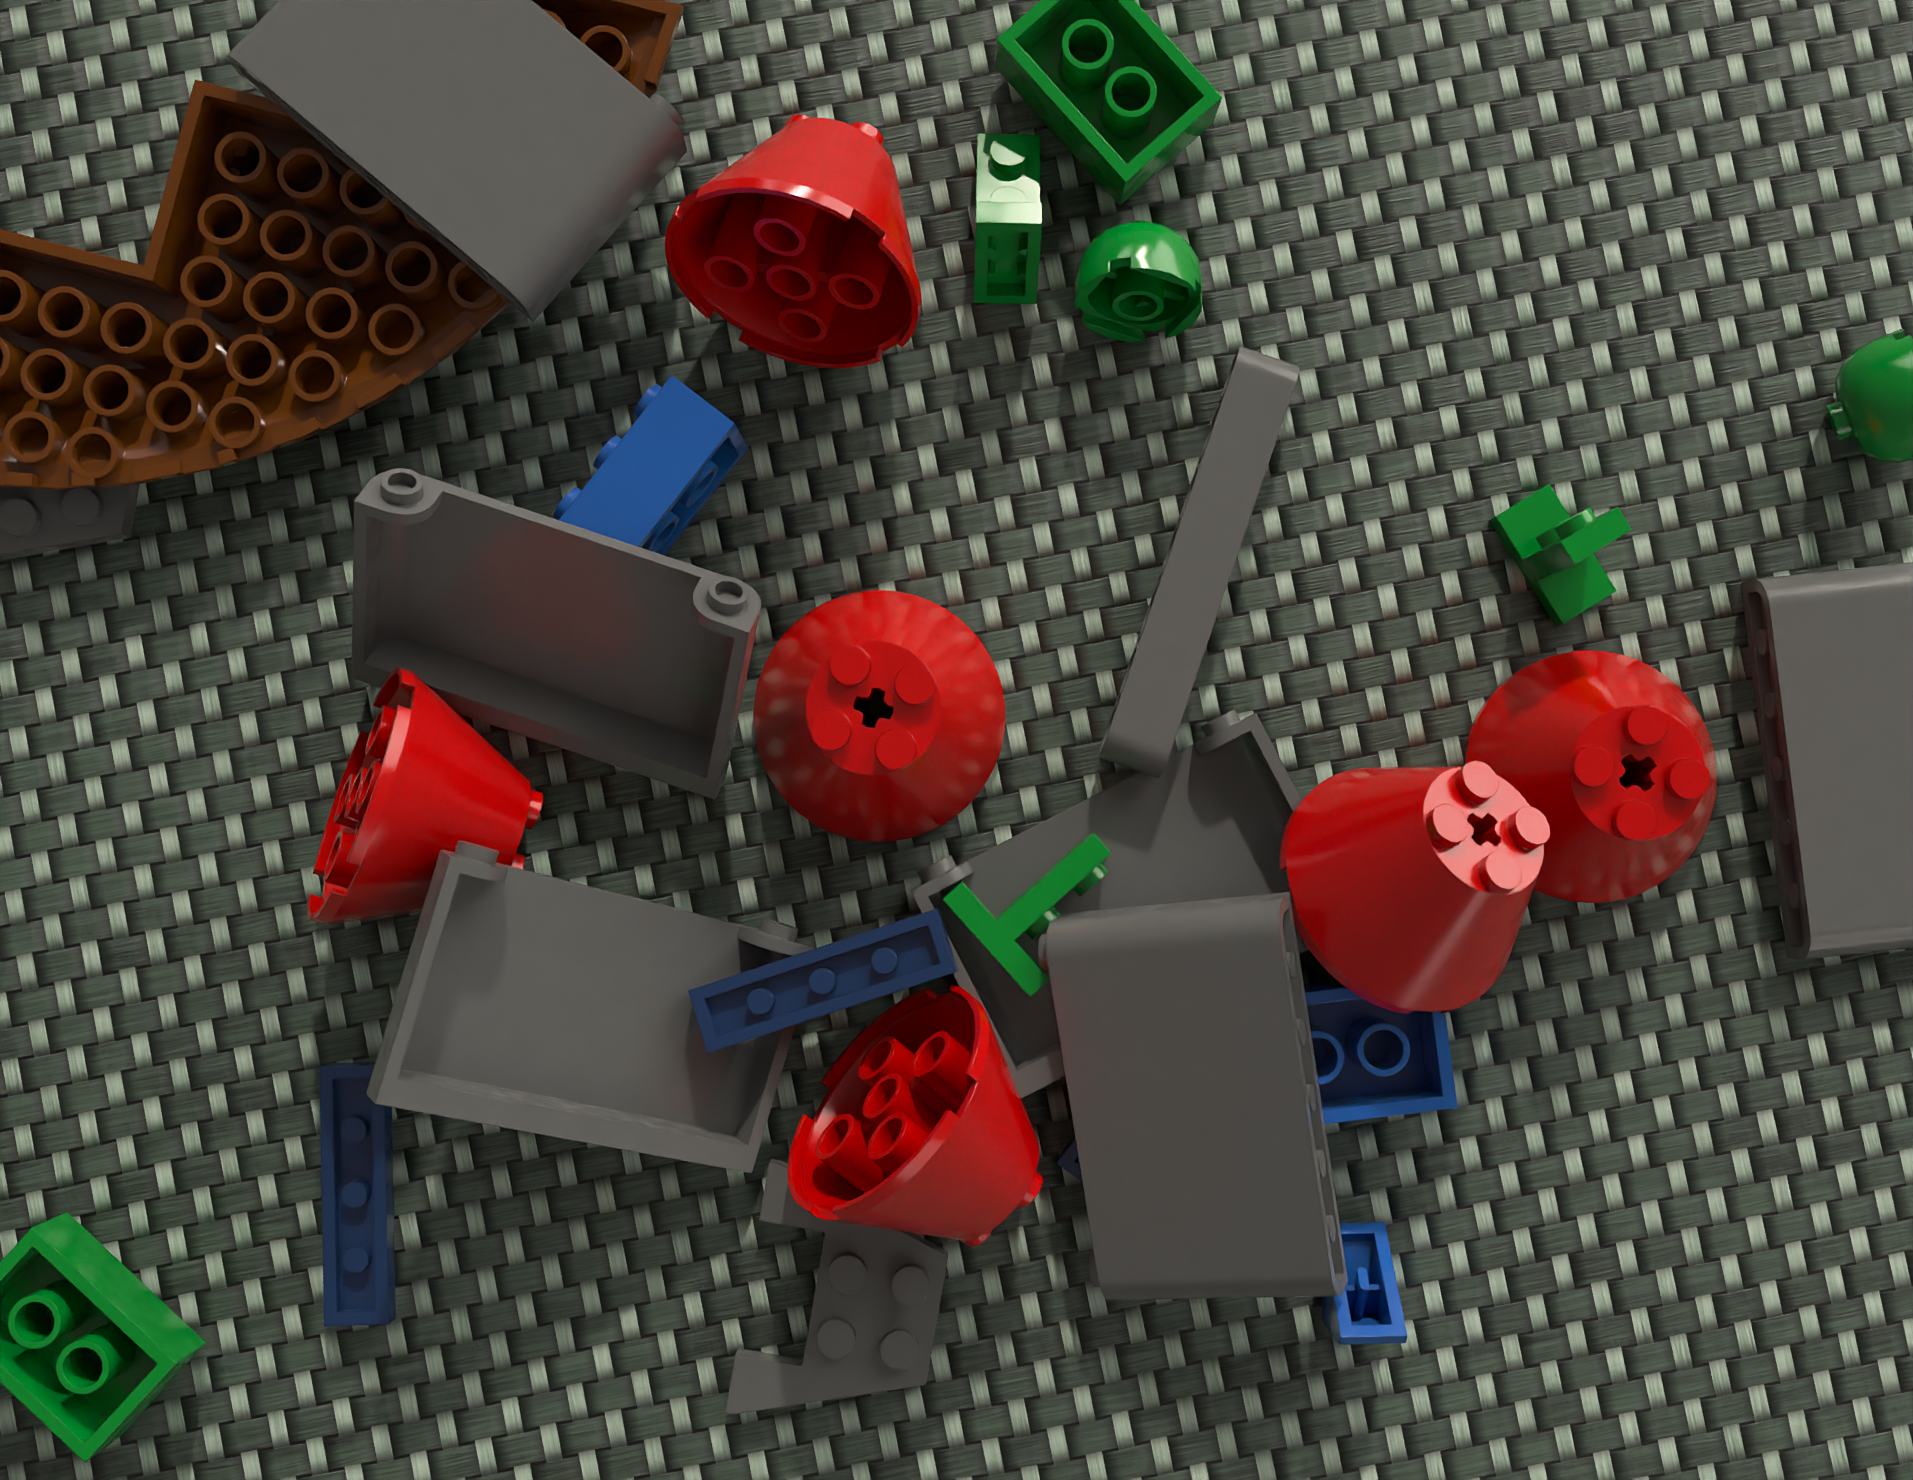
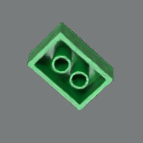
[995,0,1222,206]
[0,1212,206,1462]

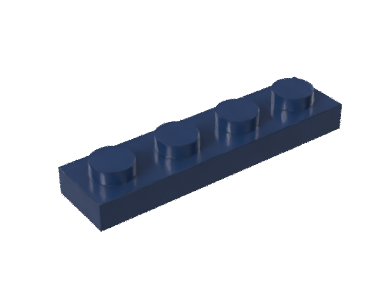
[688,908,959,1053]
[319,1062,396,1326]

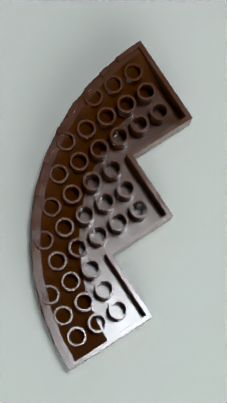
[0,0,684,490]

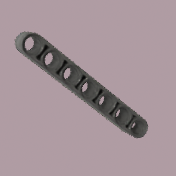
[1098,346,1300,778]

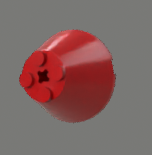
[664,114,922,368]
[753,590,1006,842]
[1465,650,1717,903]
[307,667,543,925]
[1280,761,1550,1014]
[787,985,1043,1247]

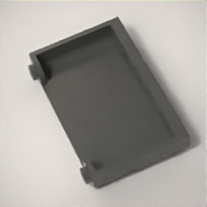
[227,0,687,322]
[352,468,761,799]
[1741,562,1913,960]
[911,709,1309,1098]
[366,840,815,1173]
[1038,892,1348,1300]

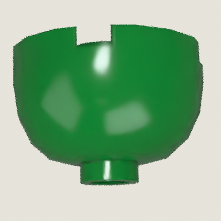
[1074,220,1202,342]
[1825,329,1913,463]

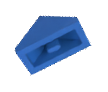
[1322,1222,1407,1345]

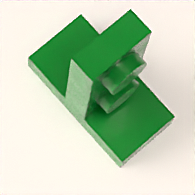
[974,133,1042,304]
[1489,484,1632,626]
[943,833,1111,997]

